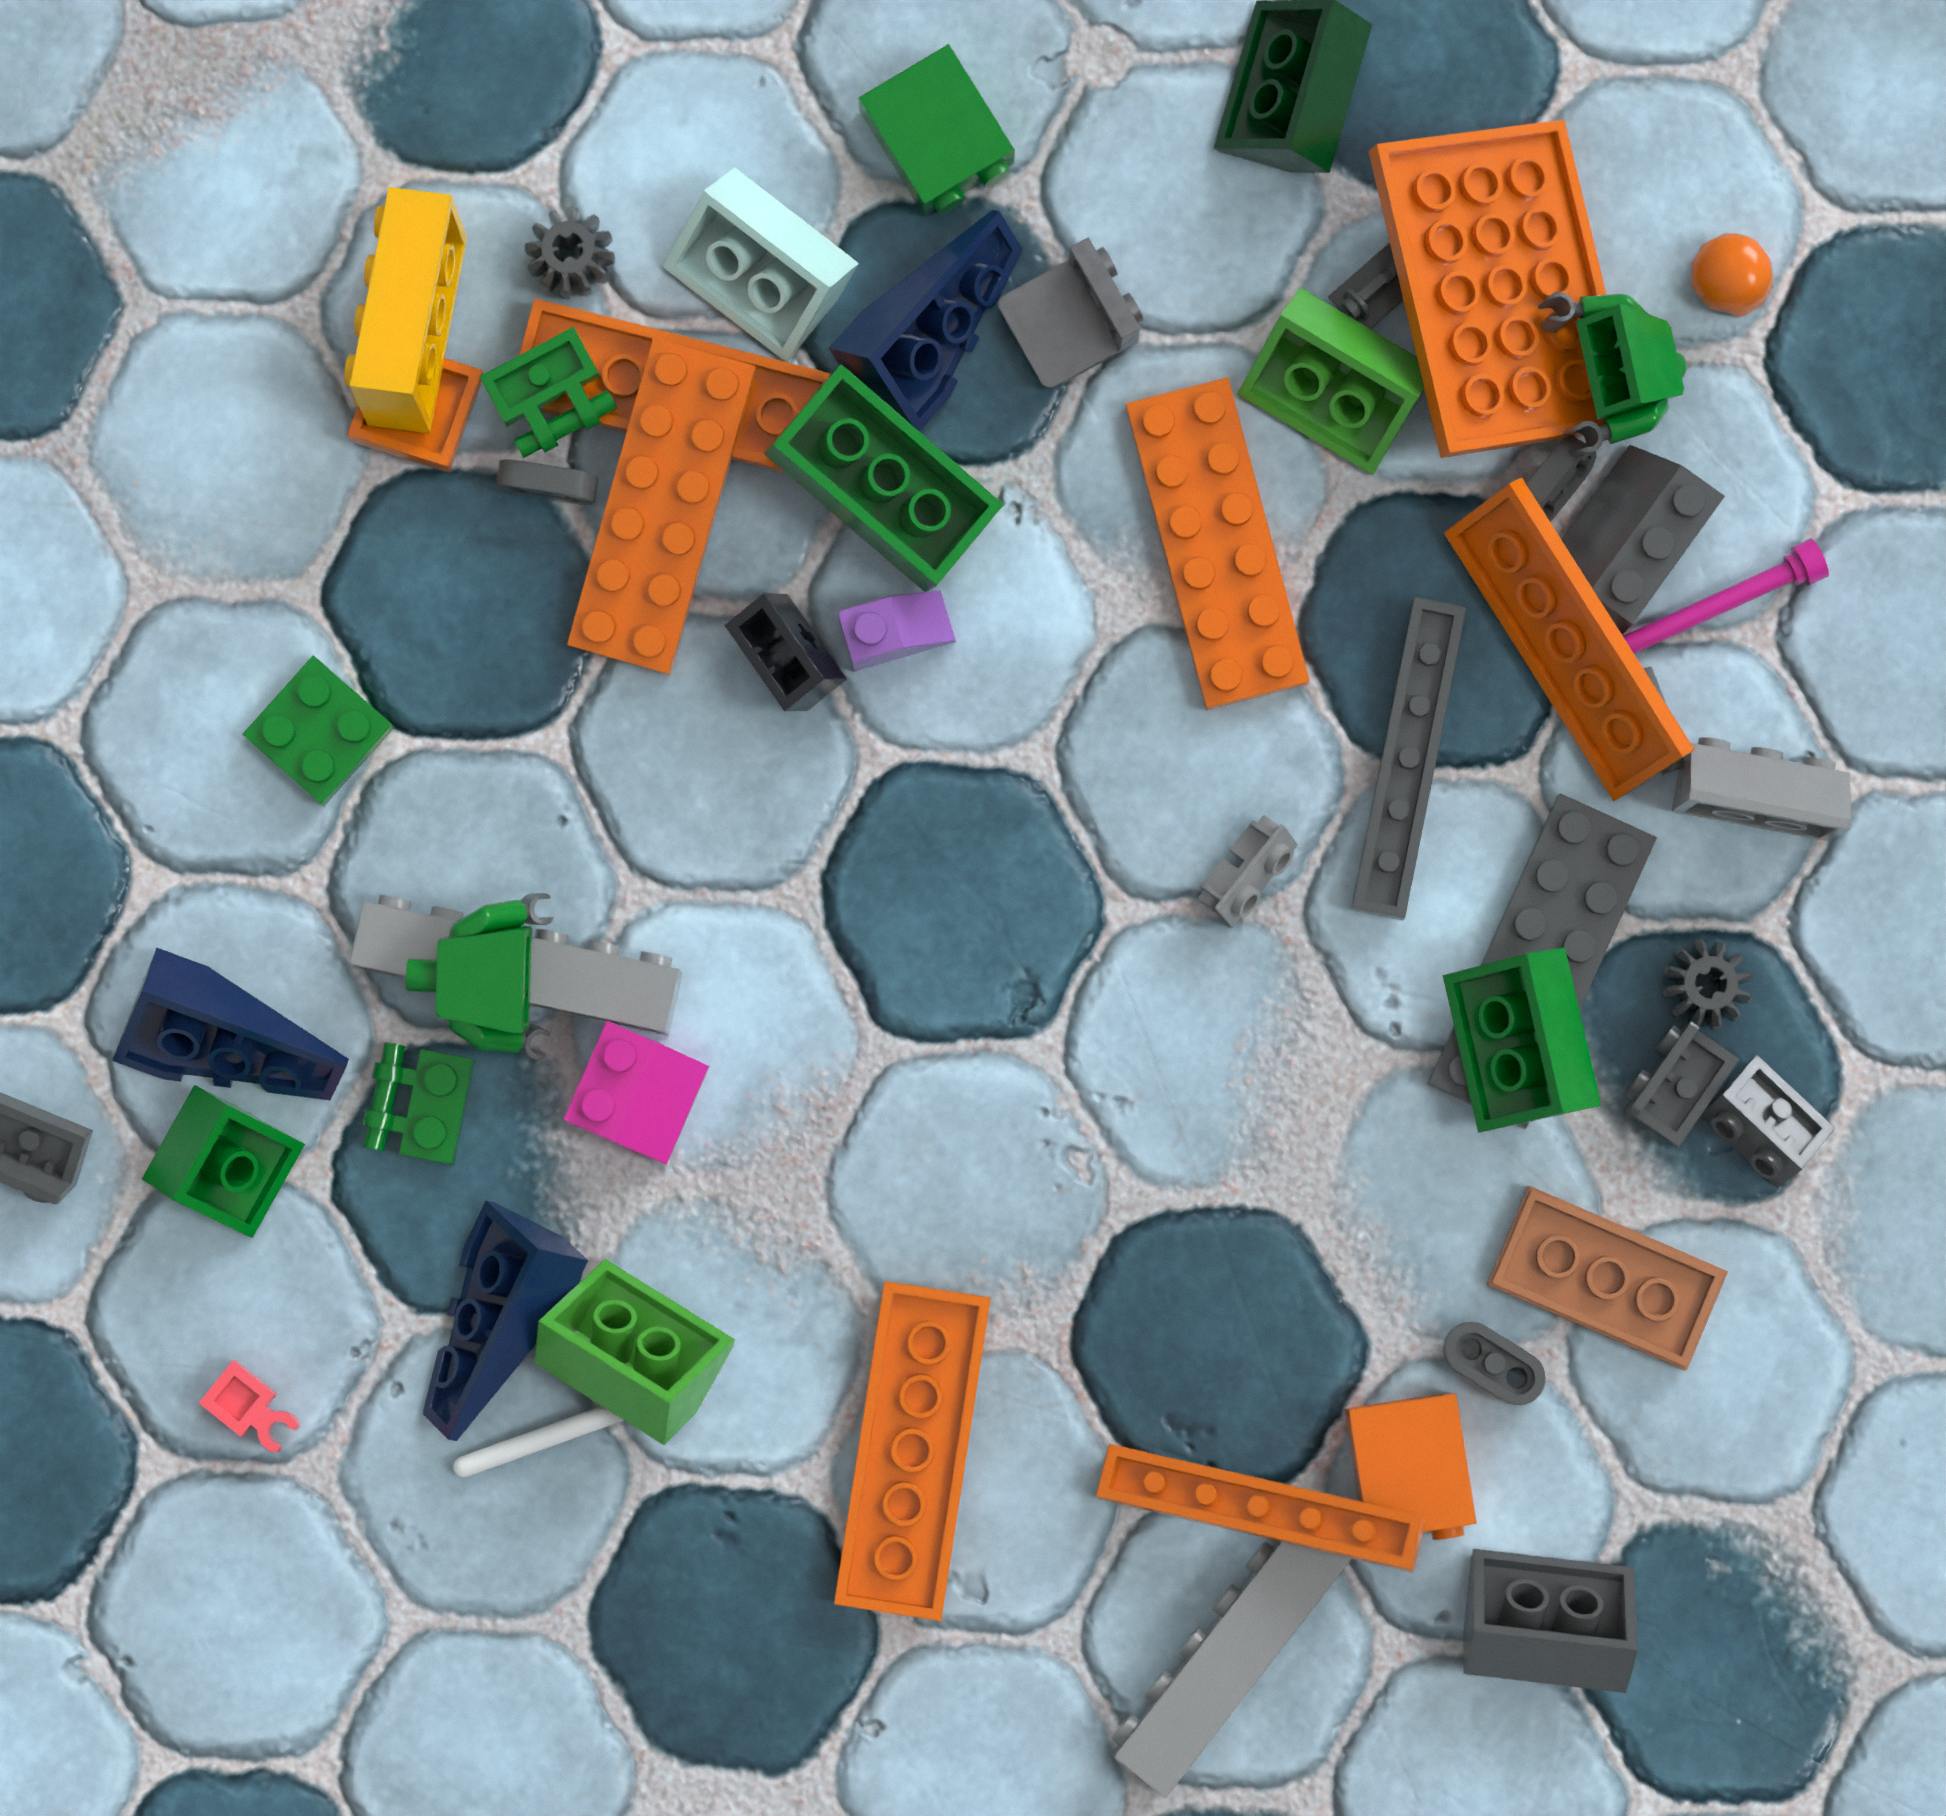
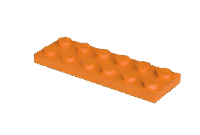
[519,298,831,474]
[567,337,757,674]
[1125,377,1310,711]
[1444,477,1695,801]
[834,1281,991,1621]

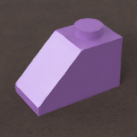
[838,590,956,672]

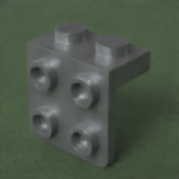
[998,237,1144,389]

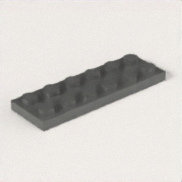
[1427,793,1657,1129]

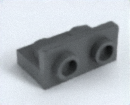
[1701,1055,1836,1187]

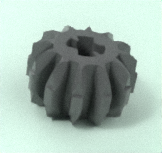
[525,207,616,299]
[1661,939,1753,1030]

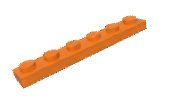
[1096,1444,1426,1573]

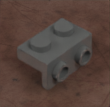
[1623,1021,1740,1148]
[0,1092,93,1204]

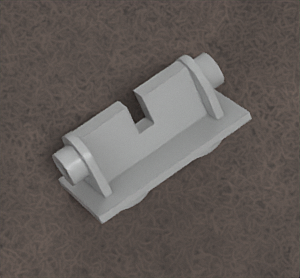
[1197,815,1298,928]

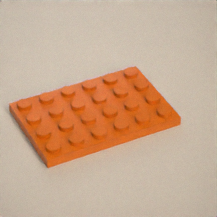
[1368,119,1607,458]

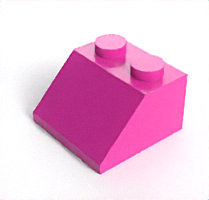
[563,1021,710,1164]

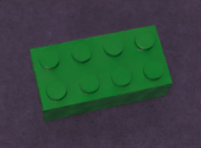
[764,364,1004,592]

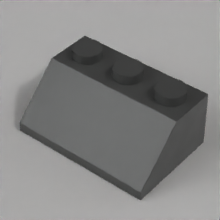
[1561,445,1725,634]
[1463,1549,1638,1693]

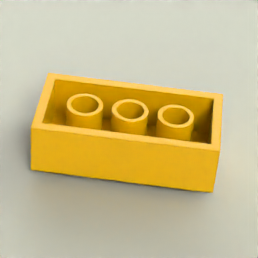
[344,187,467,434]

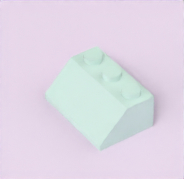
[662,167,859,362]

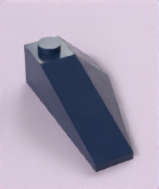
[828,210,1023,432]
[112,948,349,1101]
[422,1201,589,1441]

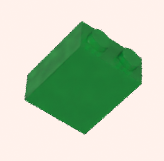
[858,44,1015,217]

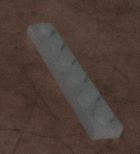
[1351,597,1467,921]

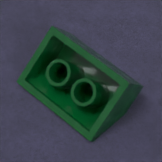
[1213,0,1373,173]

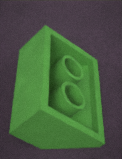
[1237,287,1424,475]
[534,1259,735,1445]

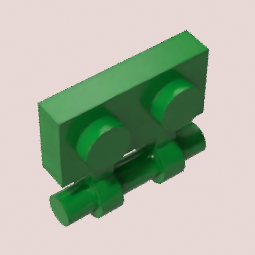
[479,327,617,458]
[362,1042,475,1165]

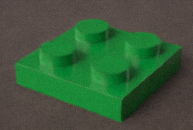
[242,655,395,806]

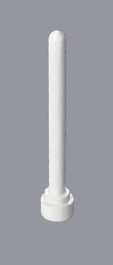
[453,1400,705,1478]

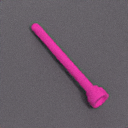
[1623,538,1829,654]

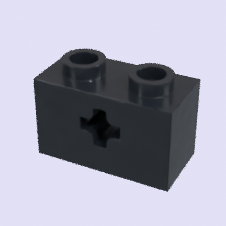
[724,593,847,711]

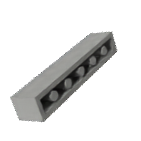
[349,895,682,1035]
[1111,1541,1352,1799]

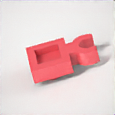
[199,1360,301,1453]

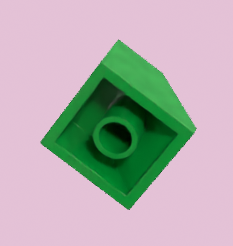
[142,1085,305,1238]

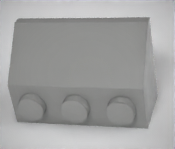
[1671,737,1852,841]

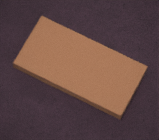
[1486,1186,1728,1371]

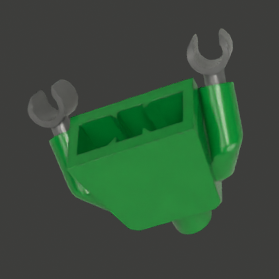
[1538,292,1687,458]
[406,893,554,1060]

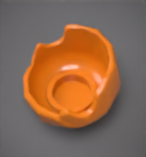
[1691,233,1773,317]

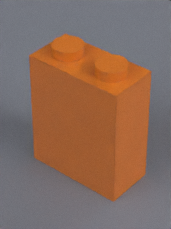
[1344,1393,1477,1540]

